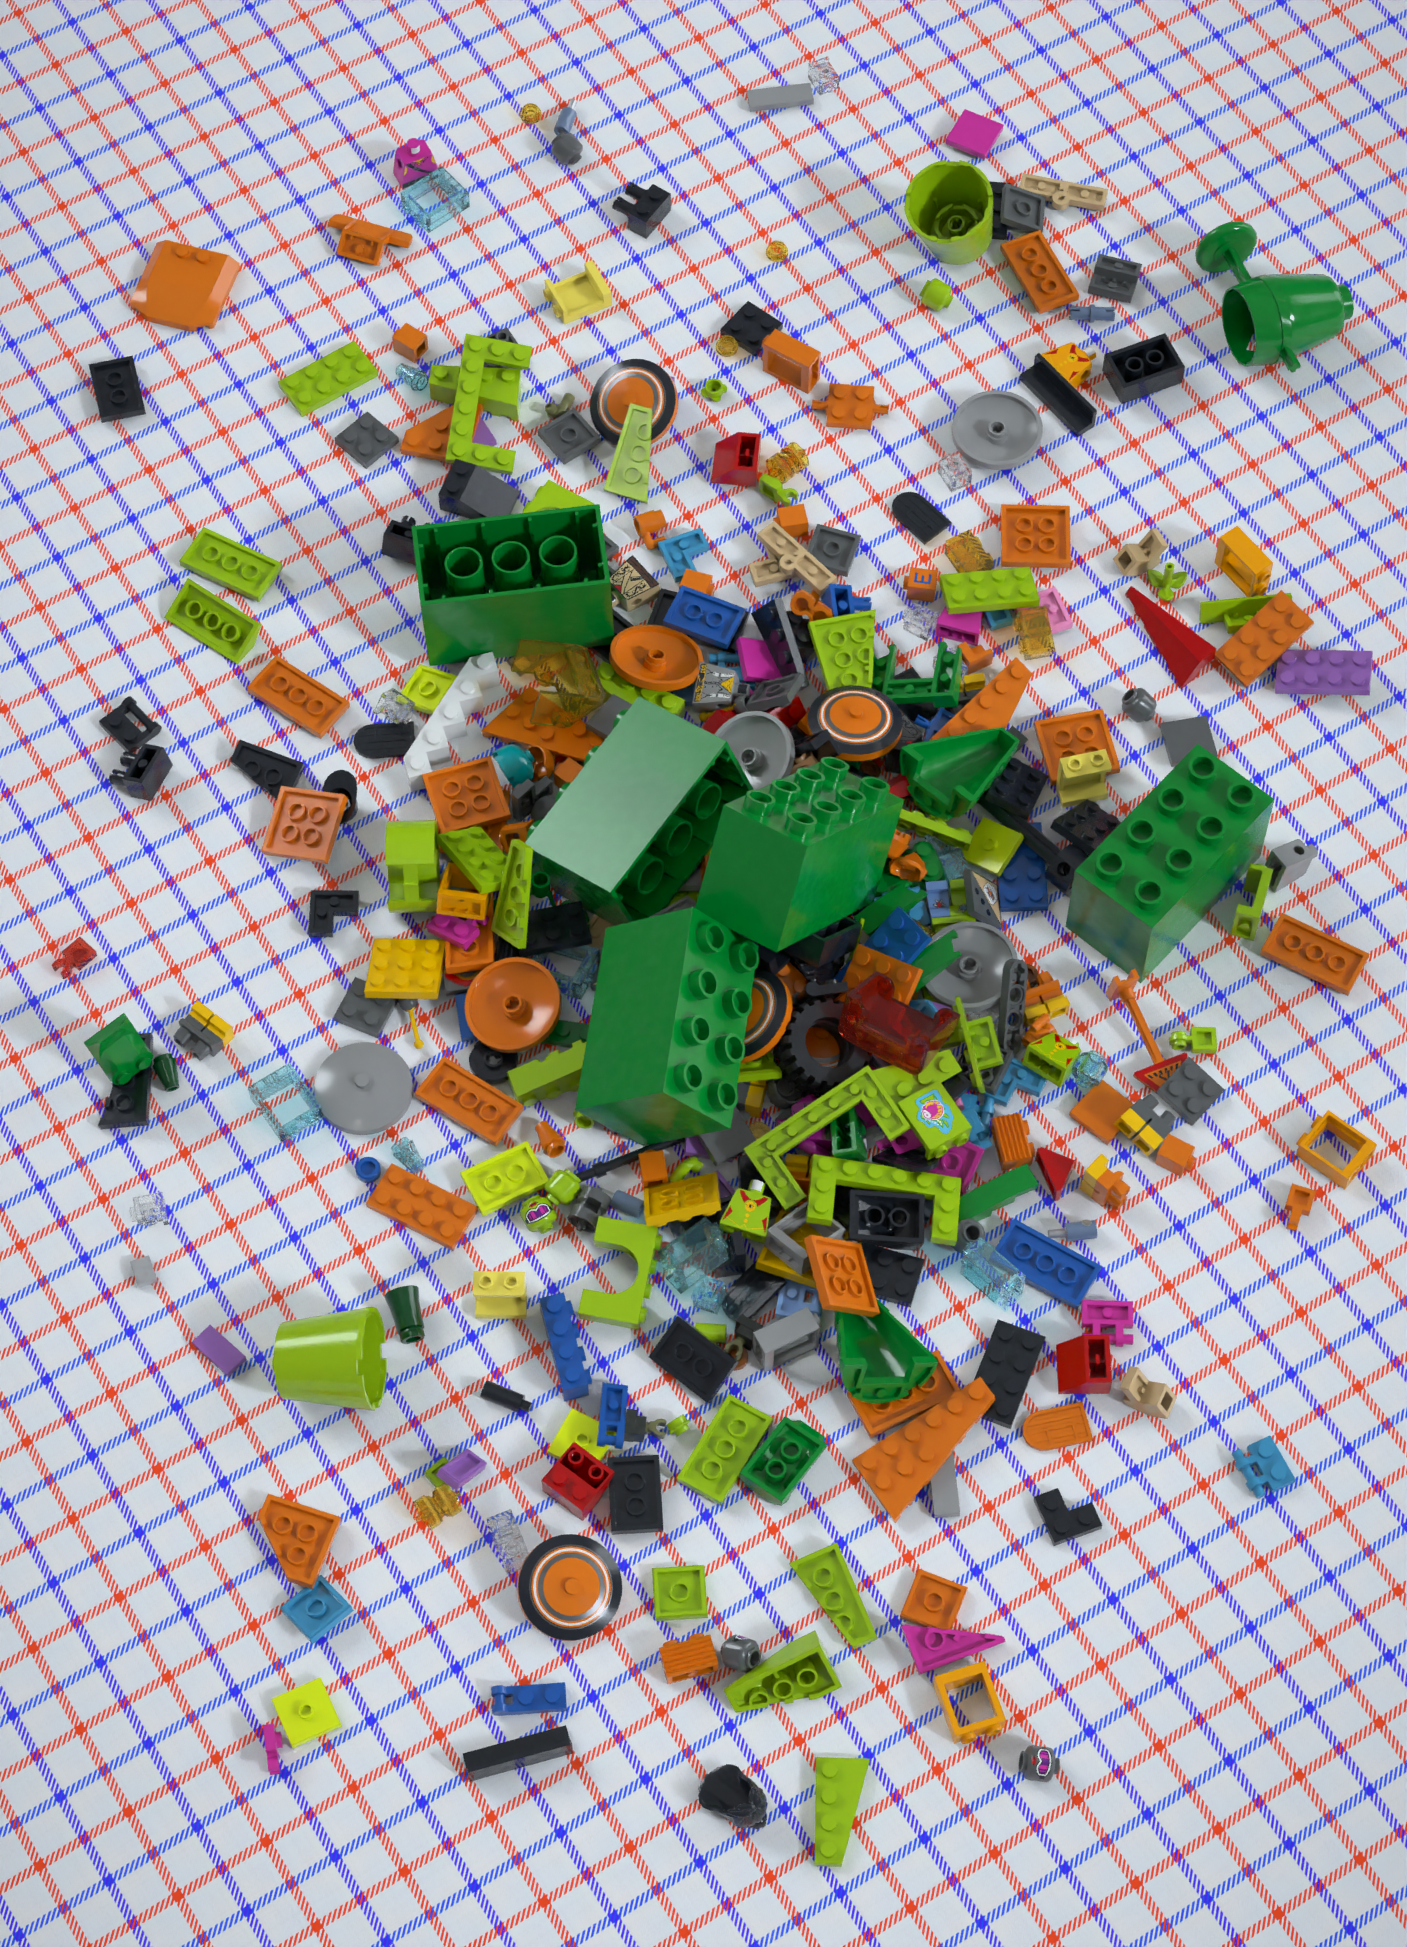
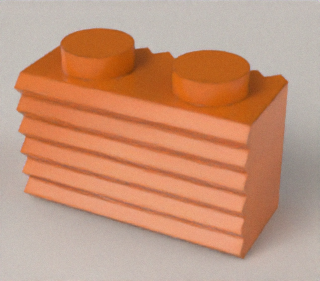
[990,1112,1035,1171]
[659,1633,718,1684]

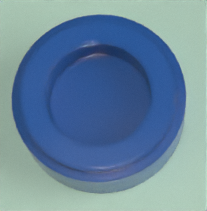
[356,1157,381,1183]

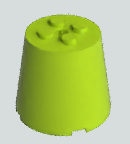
[904,160,993,265]
[272,1307,387,1411]

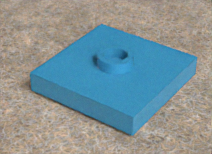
[280,1575,354,1644]

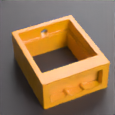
[1214,526,1273,597]
[436,862,493,920]
[1296,1110,1377,1189]
[933,1661,1006,1744]

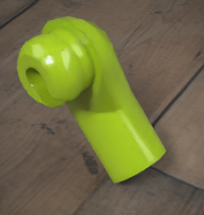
[668,1156,703,1182]

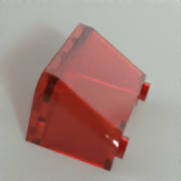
[838,971,960,1075]

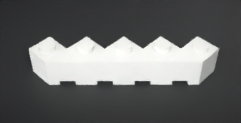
[403,652,500,792]

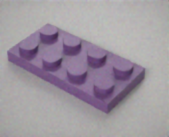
[1275,650,1373,695]

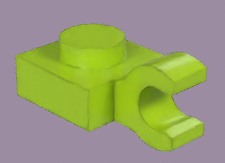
[759,473,798,507]

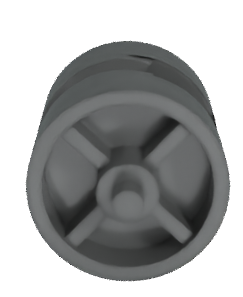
[567,1186,612,1233]

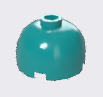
[491,744,535,788]

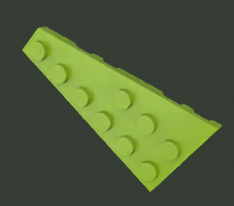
[808,609,876,691]

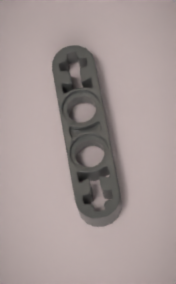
[997,959,1028,1054]

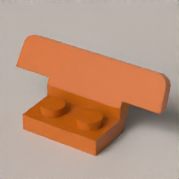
[328,214,413,266]

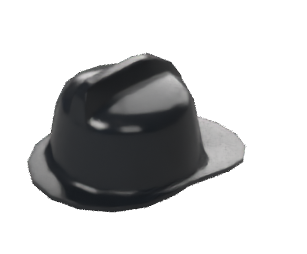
[323,770,358,825]

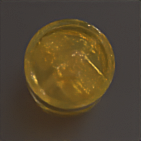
[766,442,809,484]
[413,1482,462,1530]

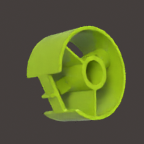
[385,820,440,913]

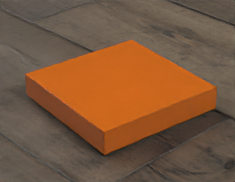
[1069,1079,1133,1145]
[900,1569,968,1630]

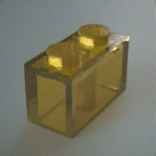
[944,530,994,573]
[1013,606,1055,661]

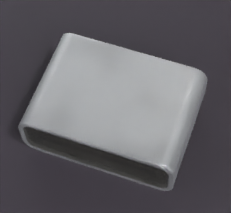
[130,1255,158,1288]

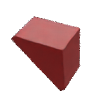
[1035,1147,1074,1201]

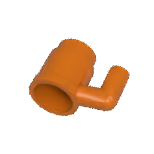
[633,510,666,550]
[1022,1013,1057,1048]

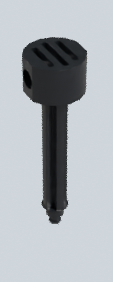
[977,788,1089,897]

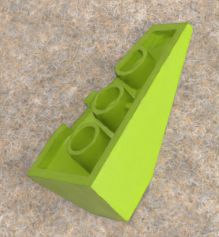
[724,1630,842,1713]

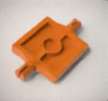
[812,383,889,430]

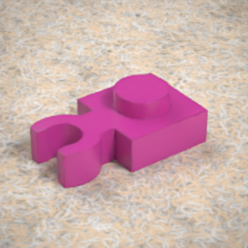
[263,1723,283,1775]

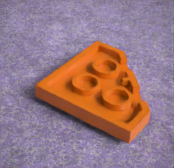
[400,404,483,462]
[258,1494,341,1589]

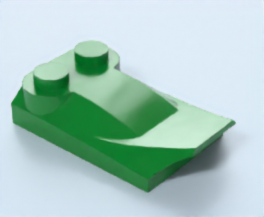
[875,841,945,897]
[83,1013,153,1085]
[739,1416,827,1506]

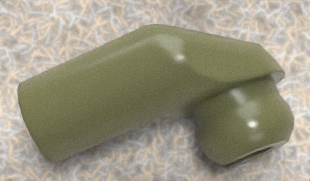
[545,393,575,418]

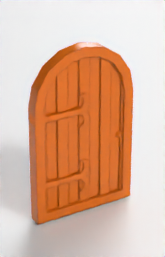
[1022,1402,1093,1451]

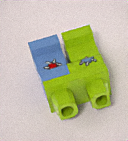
[924,879,976,936]

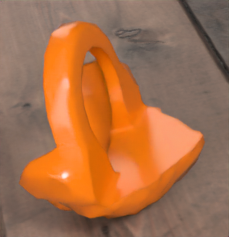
[888,852,927,882]

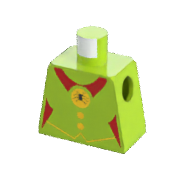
[1022,1032,1081,1087]
[719,1180,771,1244]

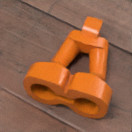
[790,590,833,621]

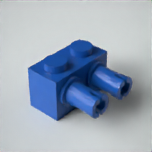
[821,584,872,617]

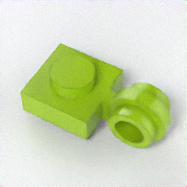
[1169,1027,1217,1054]

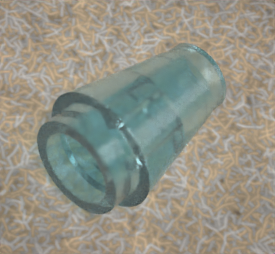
[395,363,429,391]
[391,1137,425,1175]

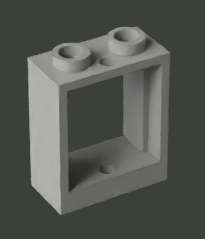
[764,1201,845,1276]
[753,1307,822,1373]

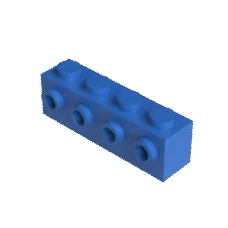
[539,1292,592,1402]

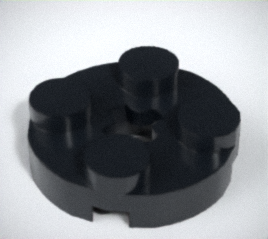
[469,1041,518,1084]

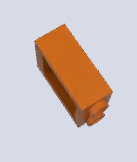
[761,329,821,394]

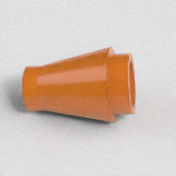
[535,1121,566,1158]

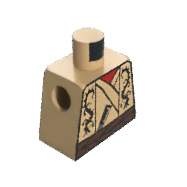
[610,555,660,611]

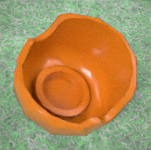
[527,745,555,782]

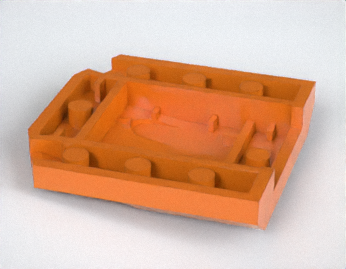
[130,240,240,332]

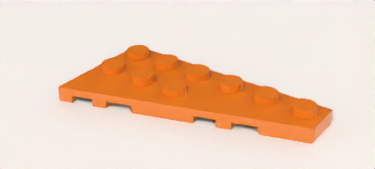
[929,657,1033,741]
[481,686,605,762]
[852,1377,995,1523]

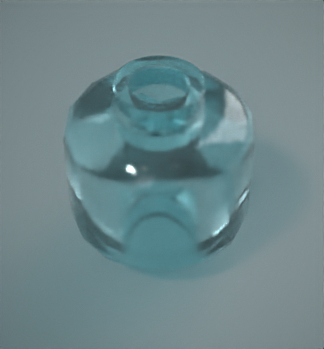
[1072,1050,1108,1088]

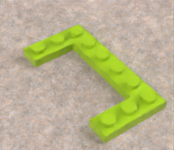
[445,334,532,475]
[744,1065,911,1212]
[806,1154,961,1246]

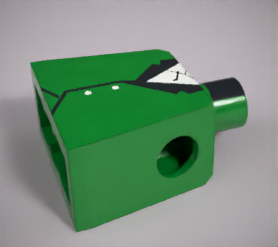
[830,1107,868,1162]

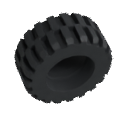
[773,997,872,1096]

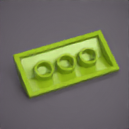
[164,578,262,664]

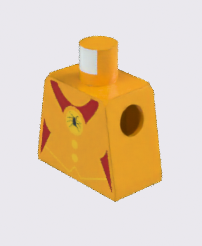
[1042,342,1096,388]

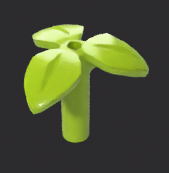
[1147,562,1187,601]

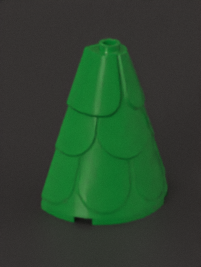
[900,727,1020,820]
[834,1298,938,1403]

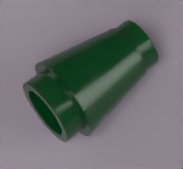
[152,1053,180,1092]

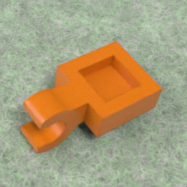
[1284,1183,1316,1231]

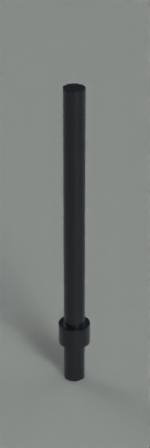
[575,1138,685,1183]

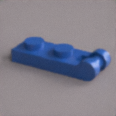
[596,1382,628,1449]
[491,1682,567,1716]

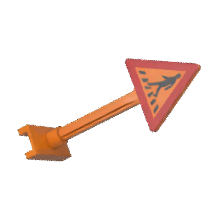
[1106,969,1188,1094]

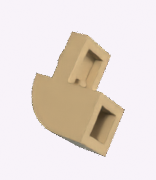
[1113,528,1169,576]
[1120,1366,1177,1419]

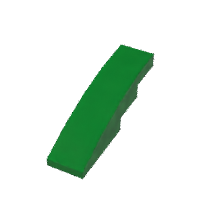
[958,1164,1039,1222]

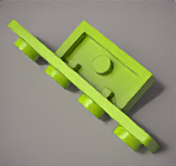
[1200,593,1292,634]
[952,996,1004,1093]

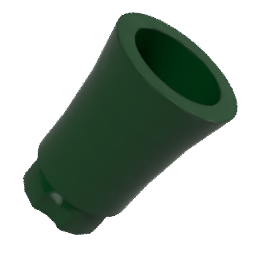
[384,1285,425,1344]

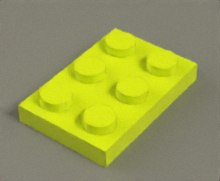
[460,1141,549,1217]

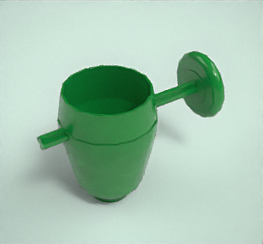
[1195,221,1354,373]

